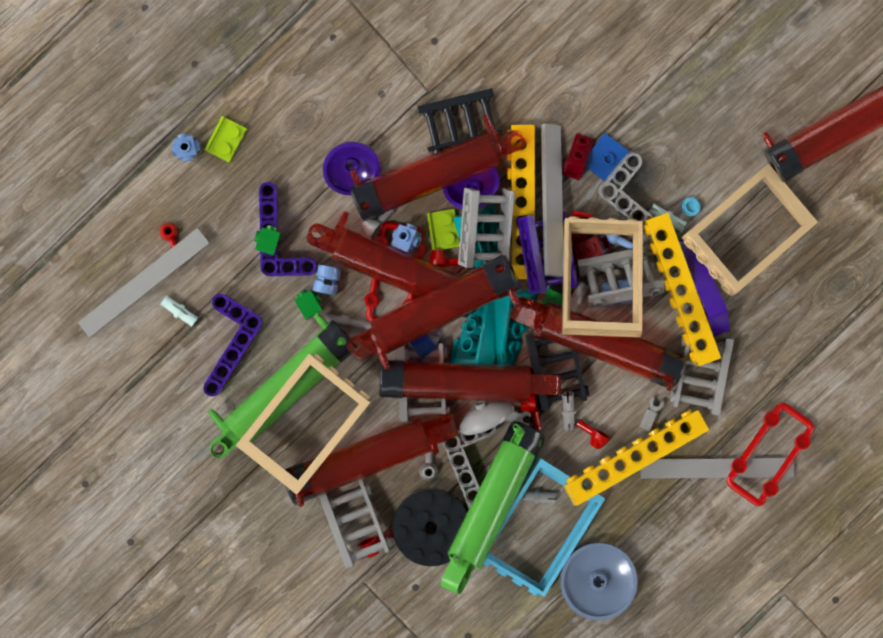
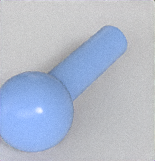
[606,234,633,250]

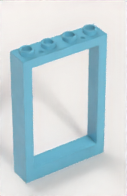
[484,457,605,597]

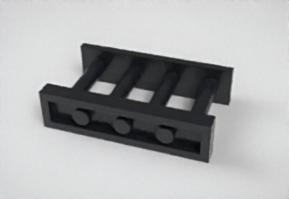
[417,88,503,155]
[525,333,590,411]

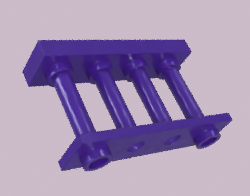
[517,211,578,295]

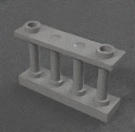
[458,188,515,268]
[578,246,664,309]
[670,337,734,415]
[397,343,450,422]
[319,480,392,570]

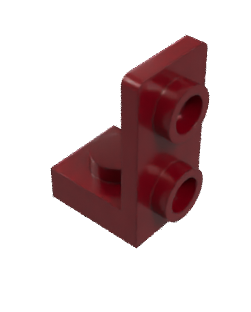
[562,133,594,181]
[572,234,613,265]

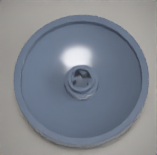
[560,543,637,620]

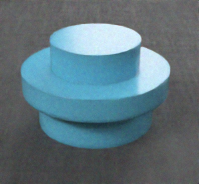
[681,197,701,216]

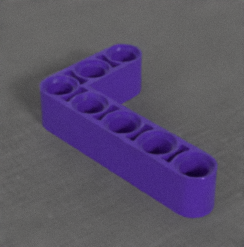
[259,182,317,277]
[678,239,730,337]
[203,294,263,397]

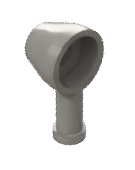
[361,205,394,238]
[419,445,438,481]

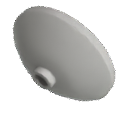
[460,400,514,435]

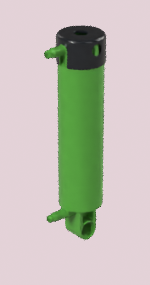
[208,313,358,459]
[441,421,546,594]

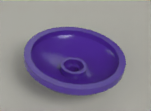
[322,142,380,196]
[443,158,500,209]

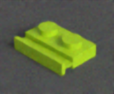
[204,116,247,163]
[427,209,460,251]

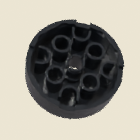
[393,488,467,567]

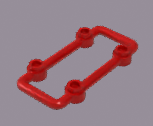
[364,222,427,328]
[726,402,815,506]

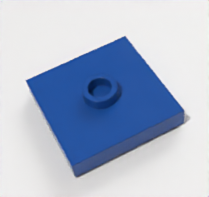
[585,133,634,181]

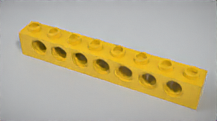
[507,125,535,279]
[643,213,721,366]
[563,409,709,506]

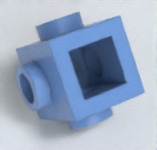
[171,133,200,162]
[391,223,422,255]

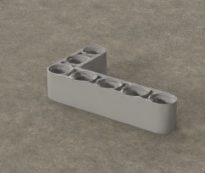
[598,153,668,249]
[443,426,496,508]

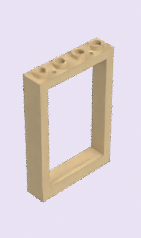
[682,163,818,296]
[562,217,643,337]
[236,353,371,494]

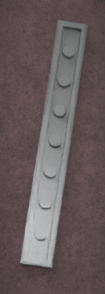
[541,124,563,277]
[78,228,210,338]
[640,458,794,479]

